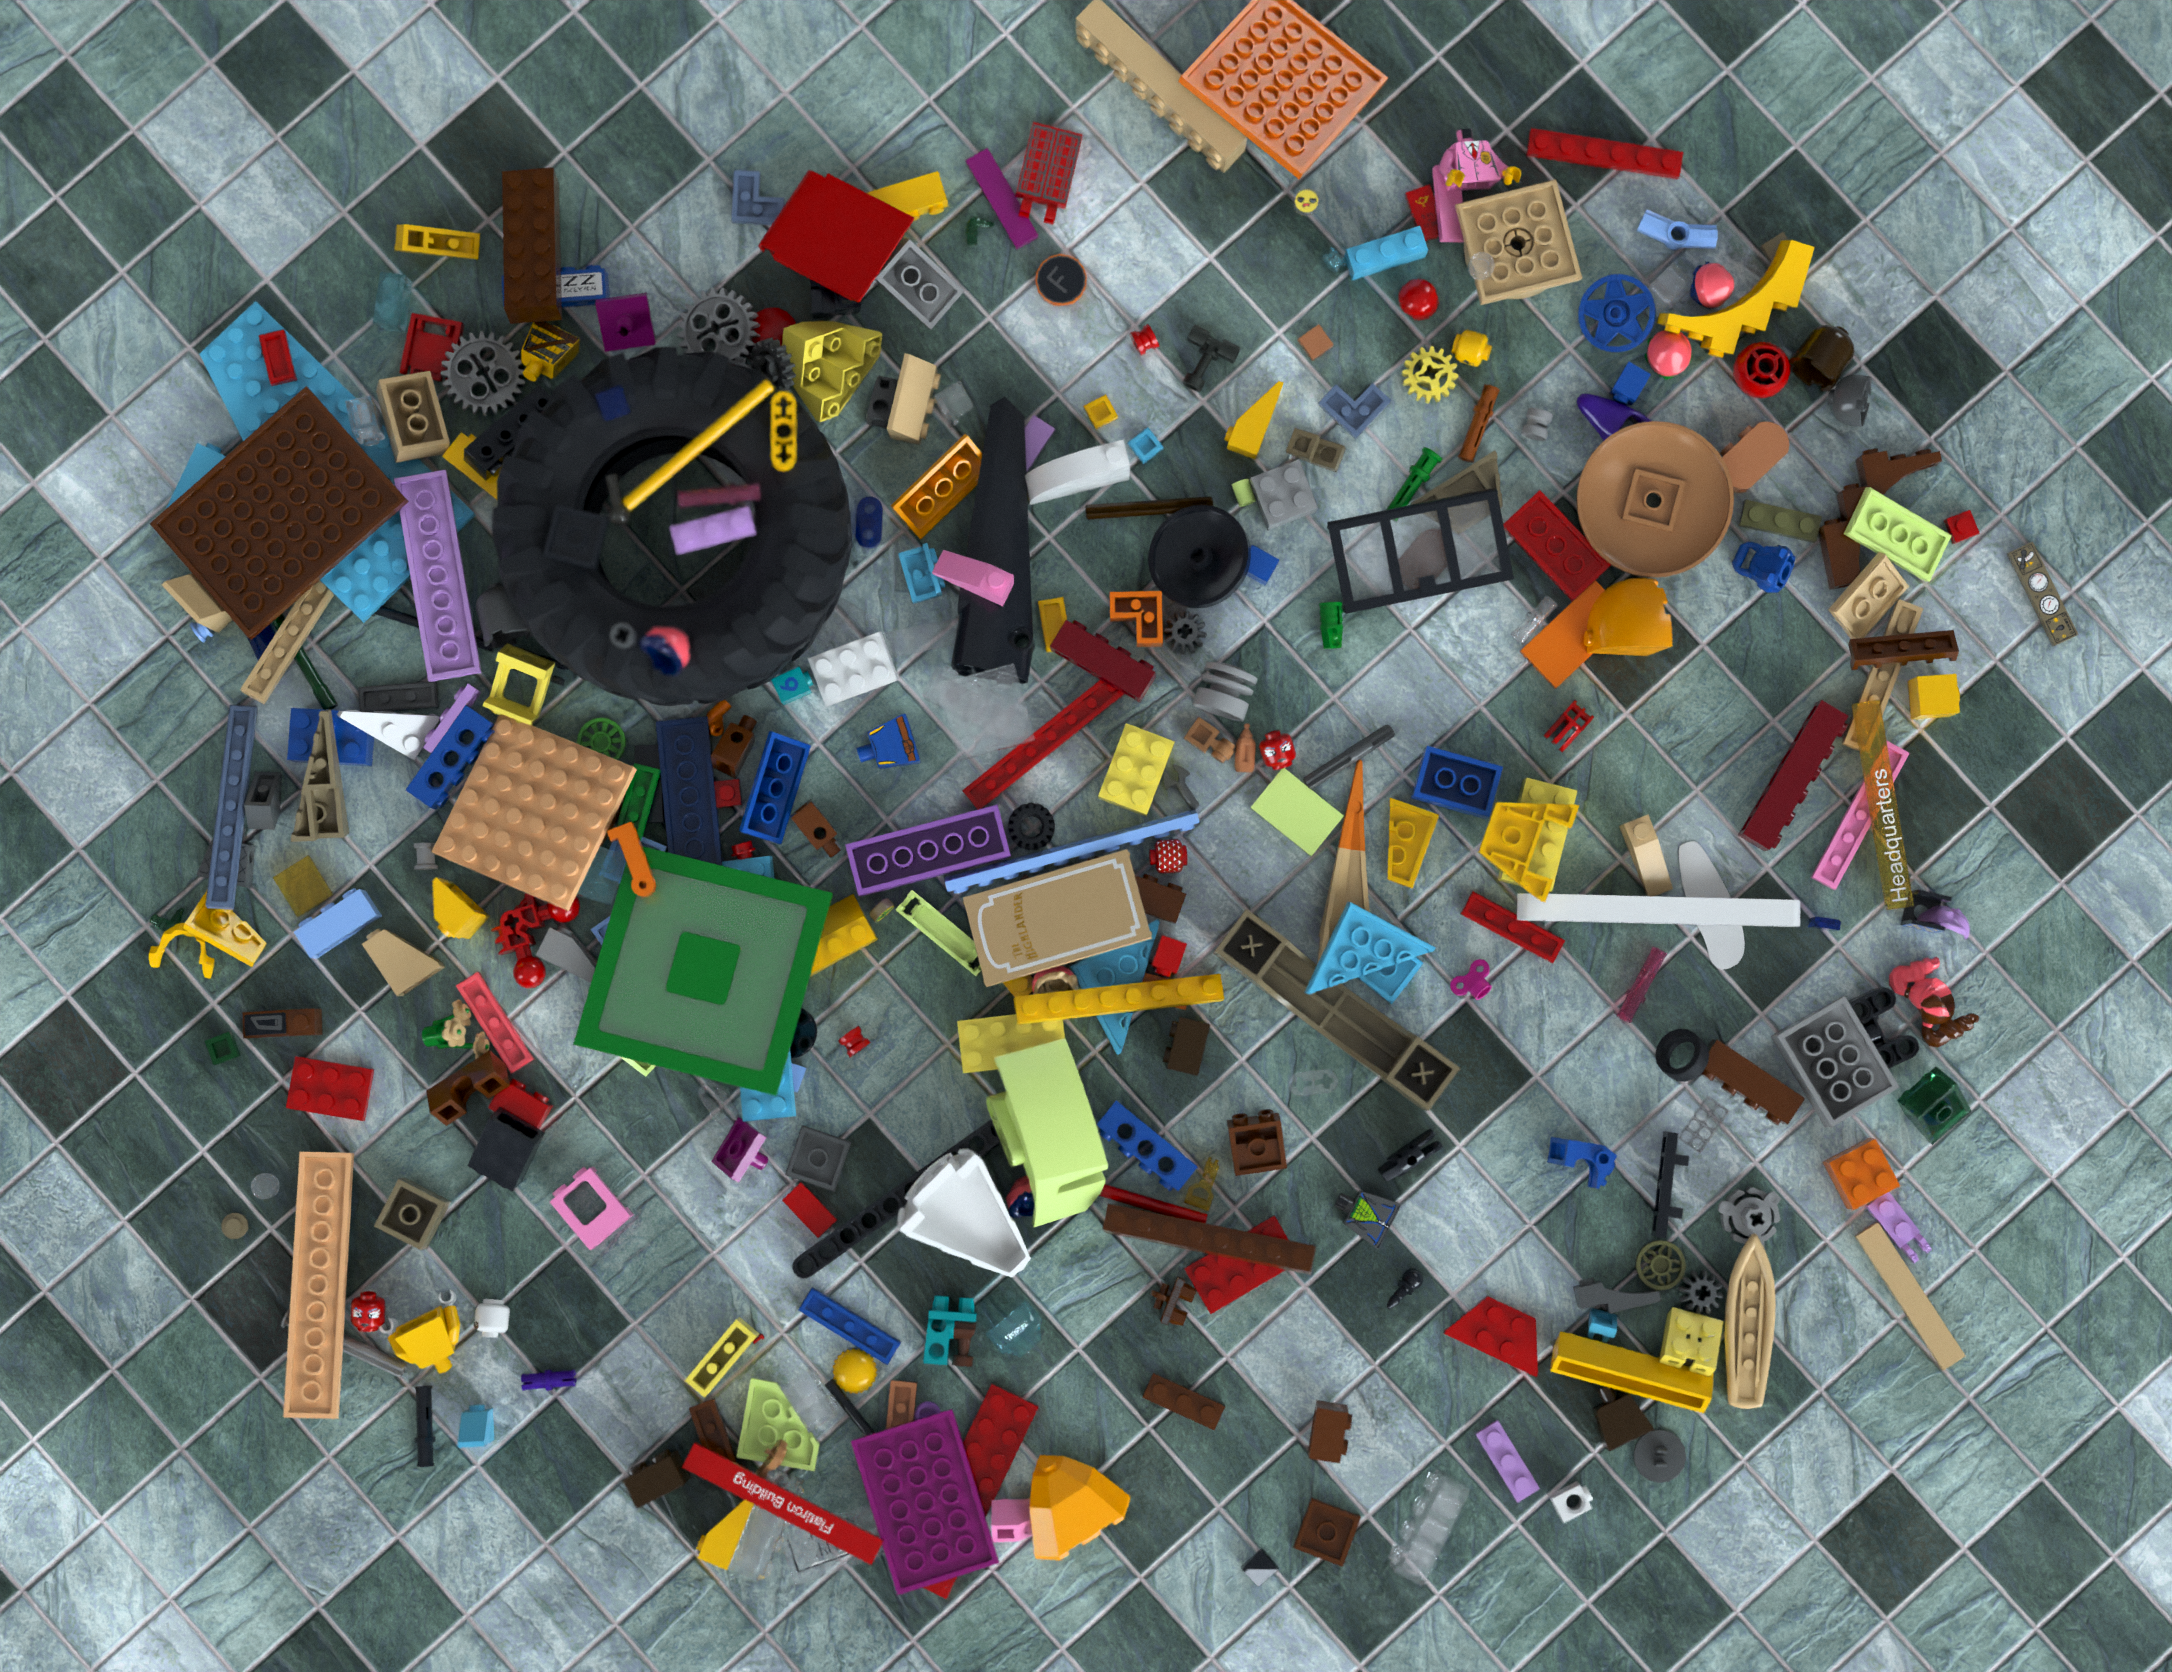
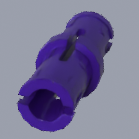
[521,1369,577,1391]

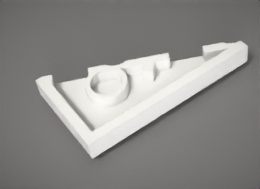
[337,710,440,760]

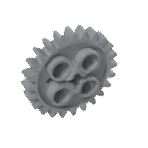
[677,288,760,360]
[441,331,525,416]

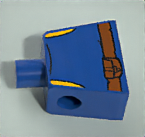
[856,714,921,769]

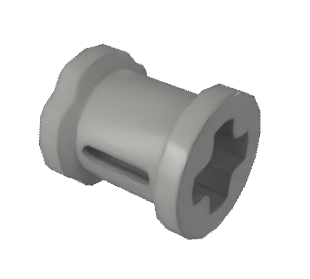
[413,843,438,870]

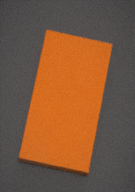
[1519,580,1605,689]

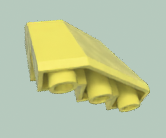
[782,321,882,422]

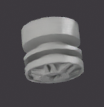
[1192,662,1258,721]

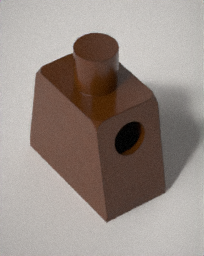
[711,715,757,779]

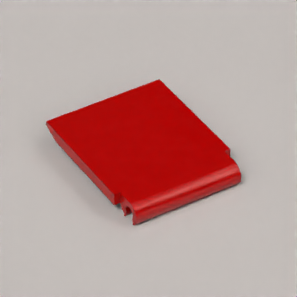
[758,170,914,302]

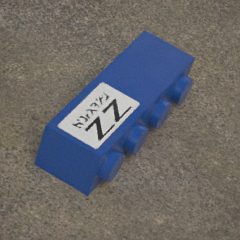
[501,265,610,308]

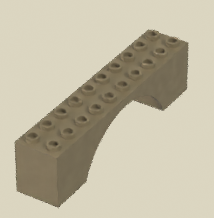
[1213,909,1460,1111]

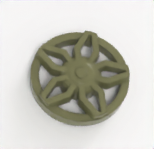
[1636,1240,1686,1290]

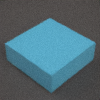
[1127,427,1164,464]

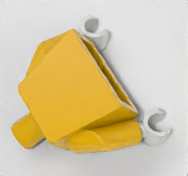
[379,1289,460,1374]

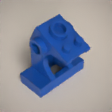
[1547,1137,1617,1189]

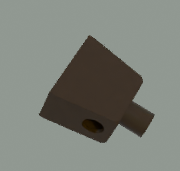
[1593,1386,1654,1452]

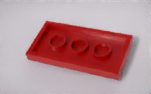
[1503,490,1611,601]
[1184,1215,1289,1314]

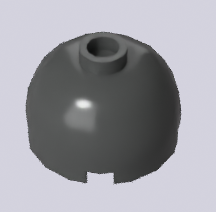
[1828,375,1872,427]

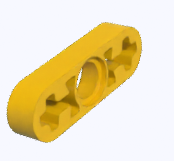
[771,392,796,471]

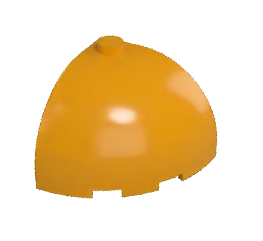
[1584,578,1672,656]

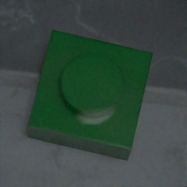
[205,1031,241,1065]

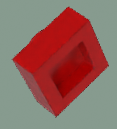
[1943,510,1980,544]
[714,779,742,808]

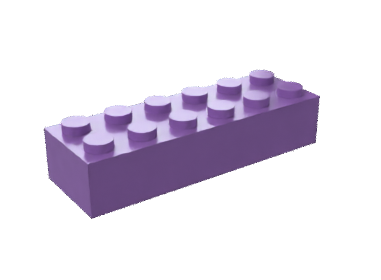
[845,805,1011,897]

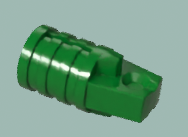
[1319,602,1343,649]

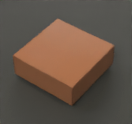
[1298,324,1334,361]

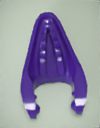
[1576,393,1651,441]

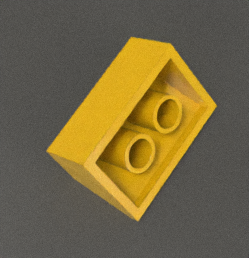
[433,877,490,939]
[810,894,878,977]

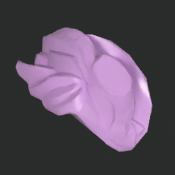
[1917,905,1970,939]

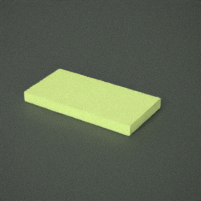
[1844,487,1952,582]

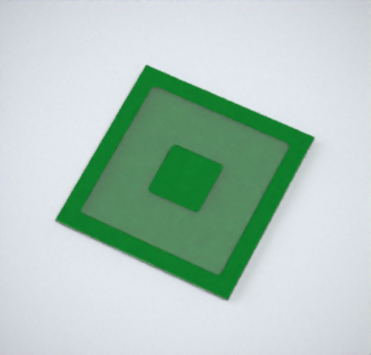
[573,846,833,1096]

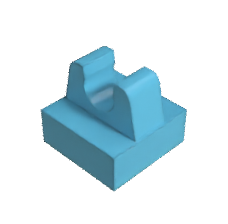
[1588,1308,1617,1343]

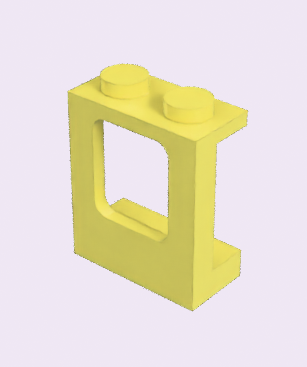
[483,643,555,725]

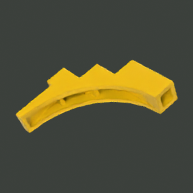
[1657,240,1814,358]

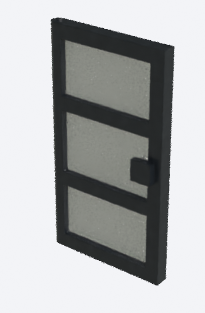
[1327,487,1514,614]

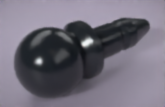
[1387,1269,1423,1309]

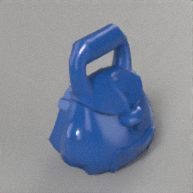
[1732,542,1795,593]

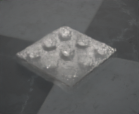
[938,664,1035,761]

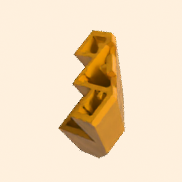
[1029,1455,1131,1560]

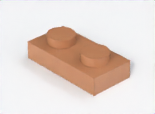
[886,1380,917,1429]

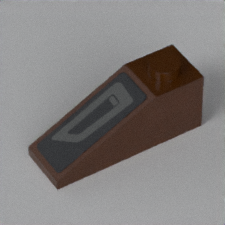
[242,1008,322,1039]

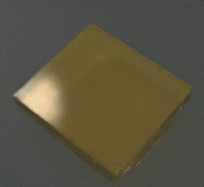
[273,855,334,917]

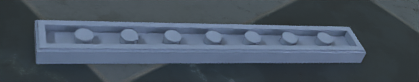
[205,705,258,910]

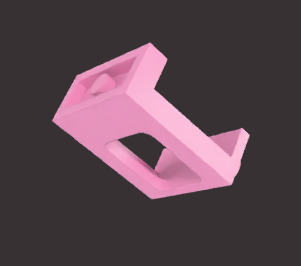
[550,1167,634,1250]

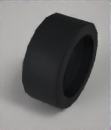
[1655,1029,1709,1082]

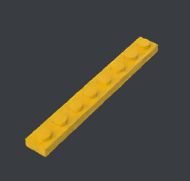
[1014,974,1224,1025]

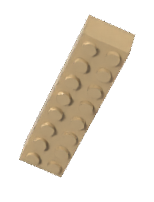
[1076,0,1247,173]

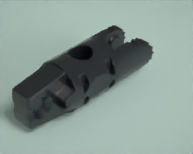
[1378,1129,1443,1182]

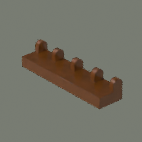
[1848,630,1959,670]

